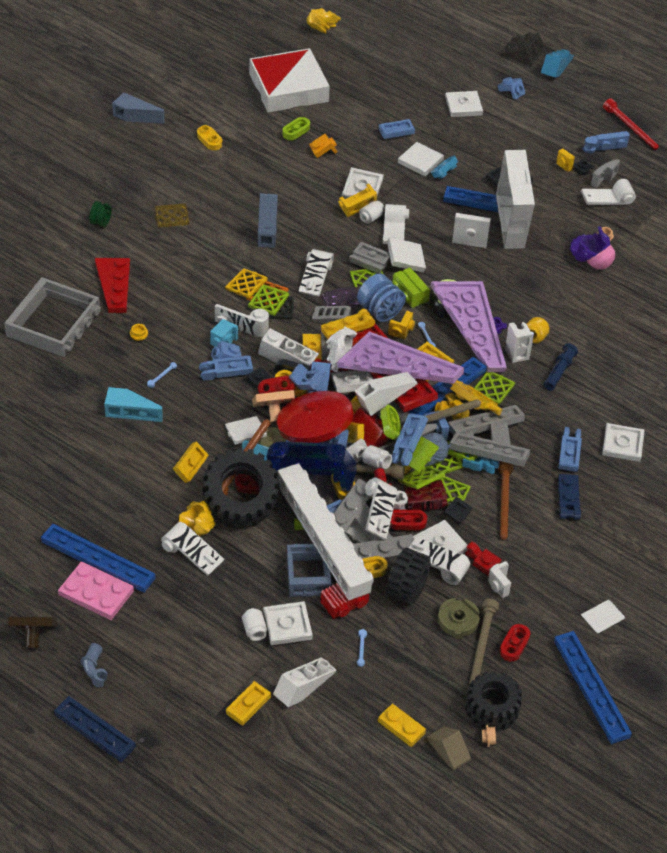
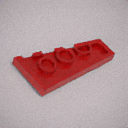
[95,258,130,313]

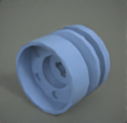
[357,273,406,322]

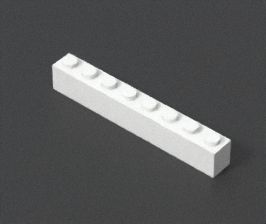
[277,463,374,600]

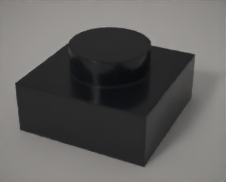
[246,367,273,390]
[445,496,472,525]

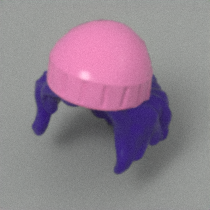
[570,226,615,270]

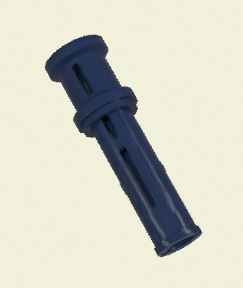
[543,343,578,391]

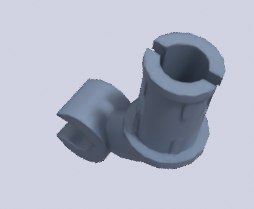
[80,643,108,687]

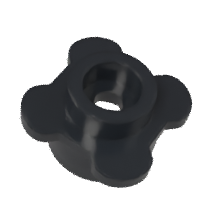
[574,159,594,175]

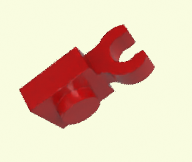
[465,542,502,576]

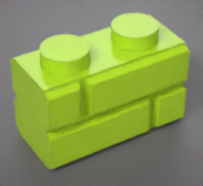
[392,267,430,308]

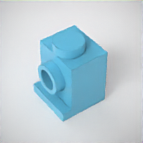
[210,319,238,347]

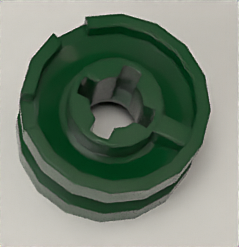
[89,201,112,227]

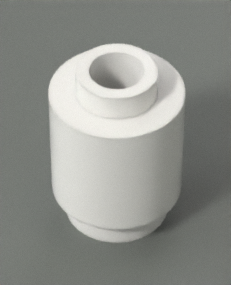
[359,201,385,224]
[362,445,392,469]
[242,608,267,641]

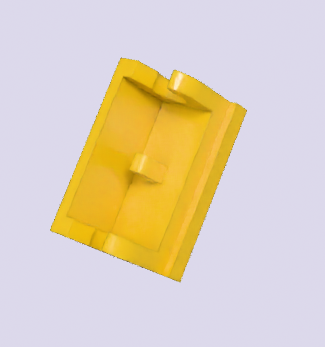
[338,183,377,217]

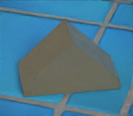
[426,726,471,771]

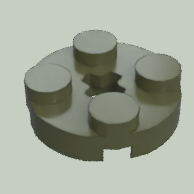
[437,598,480,639]

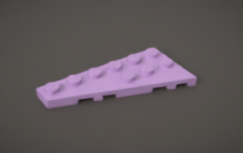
[430,281,507,372]
[337,331,464,384]

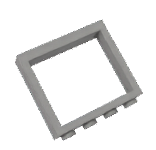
[4,277,101,357]

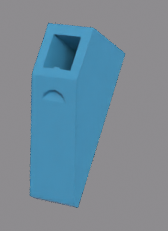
[541,49,574,78]

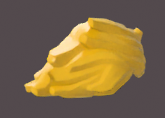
[306,8,341,34]
[179,501,216,537]

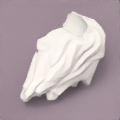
[326,326,357,372]

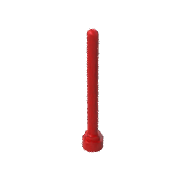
[603,98,659,150]

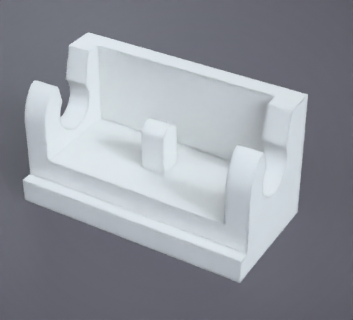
[505,322,534,363]

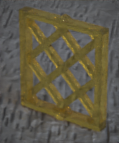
[155,203,189,228]

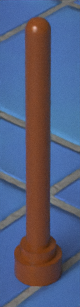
[222,419,270,496]
[498,461,514,540]

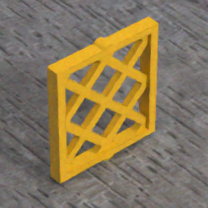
[225,268,268,299]

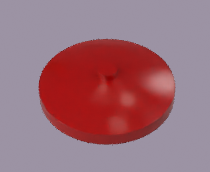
[277,391,354,444]

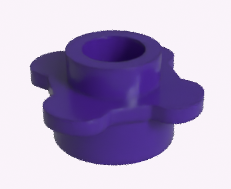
[493,317,507,334]

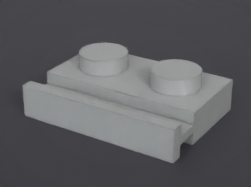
[349,242,391,274]

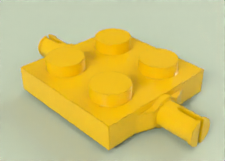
[449,380,503,416]

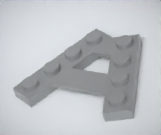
[448,405,530,467]
[334,479,414,560]

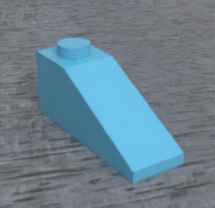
[104,387,163,422]

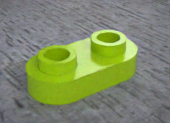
[282,117,310,141]
[380,405,402,440]

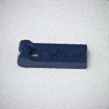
[558,474,581,520]

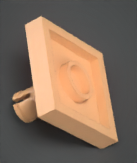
[252,390,295,422]

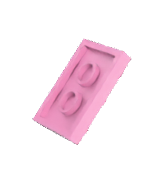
[58,561,134,620]

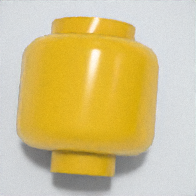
[526,317,550,344]

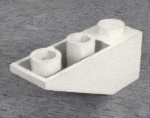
[258,328,319,367]
[355,372,418,415]
[273,657,336,707]

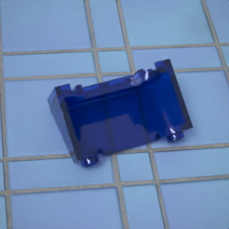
[266,442,357,491]

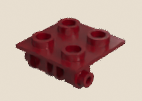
[403,480,448,511]

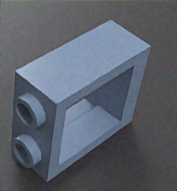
[287,544,331,597]

